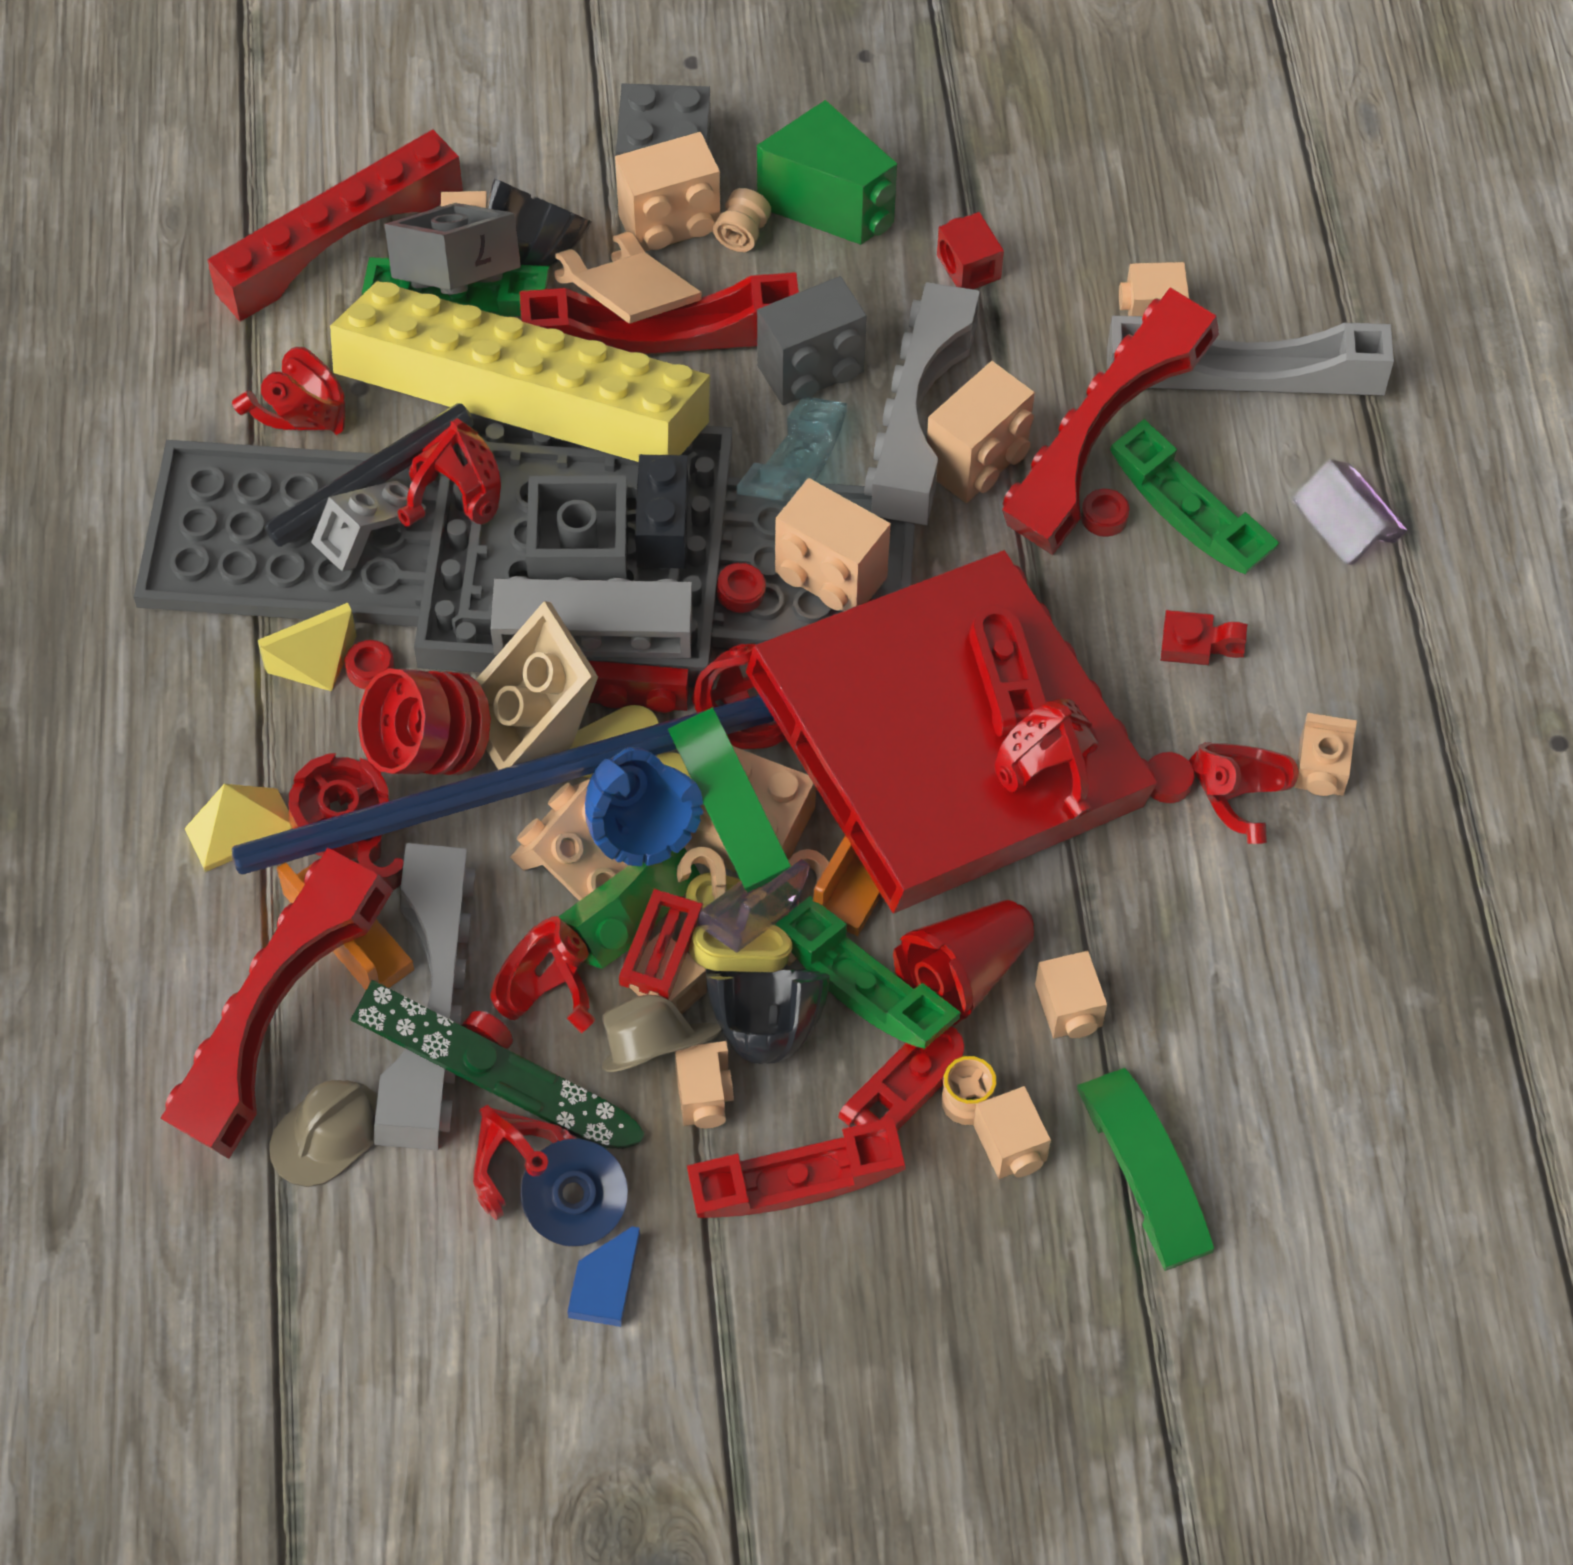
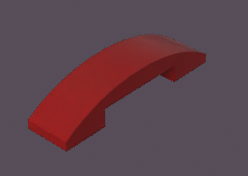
[686,1117,906,1218]

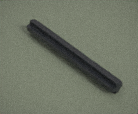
[265,403,474,547]

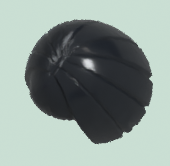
[487,178,592,268]
[707,968,830,1064]

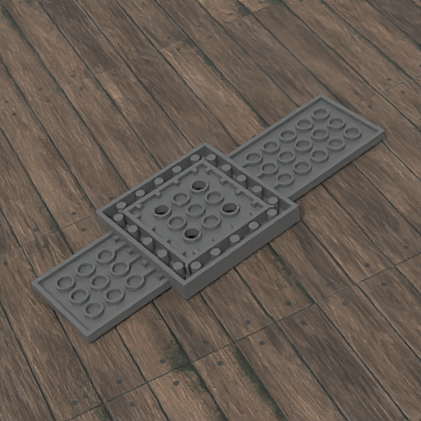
[134,413,915,687]

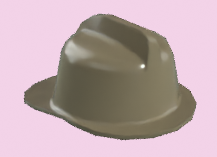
[602,994,722,1072]
[269,1080,378,1187]

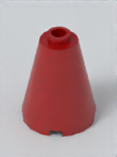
[893,899,1034,1025]

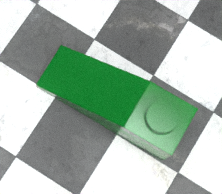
[558,847,701,969]

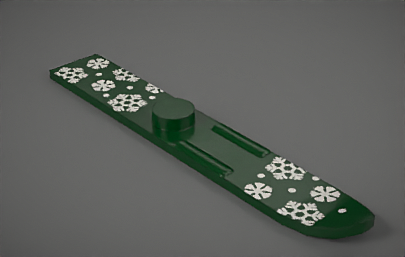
[350,980,644,1149]

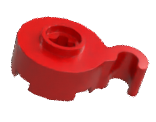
[289,753,404,890]

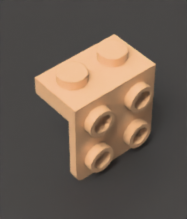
[510,779,629,901]

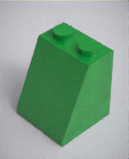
[757,100,897,245]

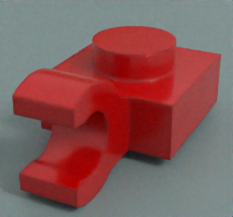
[1160,610,1248,665]

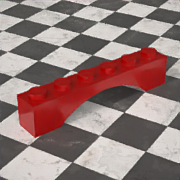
[207,129,463,322]
[520,272,799,354]
[1002,287,1219,555]
[160,848,394,1159]

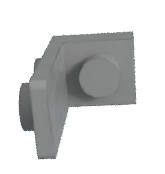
[311,481,426,571]

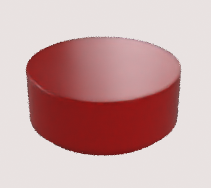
[1081,488,1130,537]
[716,563,766,613]
[345,640,395,690]
[1148,752,1194,803]
[461,1011,513,1049]

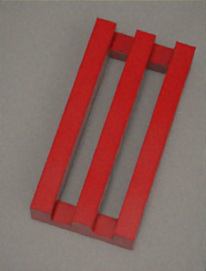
[619,889,703,1000]

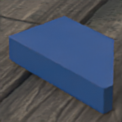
[567,1226,641,1327]

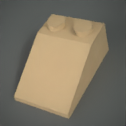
[476,601,598,770]

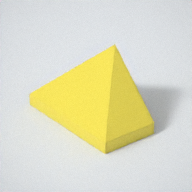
[258,603,357,691]
[185,784,292,872]

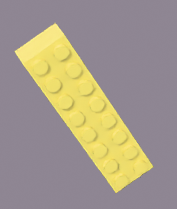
[330,281,710,462]

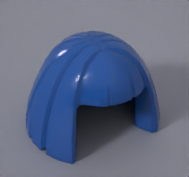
[585,747,703,866]

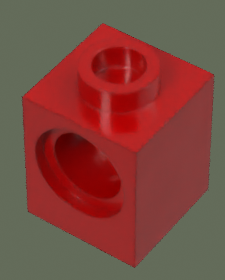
[937,212,1004,290]

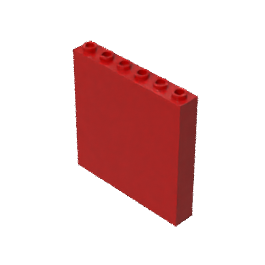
[745,550,1157,914]

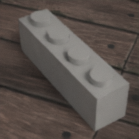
[491,576,693,658]

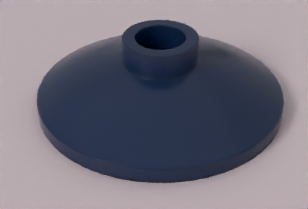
[520,1139,628,1247]

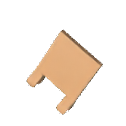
[554,232,702,324]

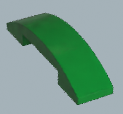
[362,257,550,317]
[1110,419,1280,575]
[668,707,793,893]
[775,896,961,1049]
[1077,1067,1214,1271]

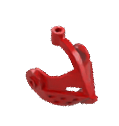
[232,346,346,435]
[397,418,501,526]
[691,643,786,749]
[995,699,1098,819]
[1188,742,1299,844]
[490,916,596,1034]
[473,1104,577,1220]

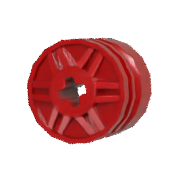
[358,668,491,776]

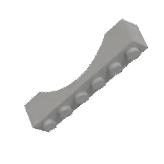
[864,282,980,525]
[1107,316,1394,395]
[374,843,476,1150]

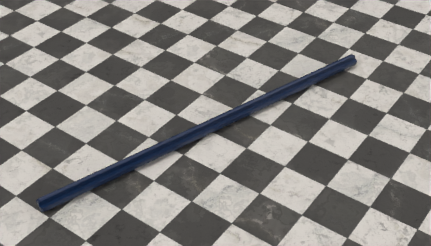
[231,695,775,875]

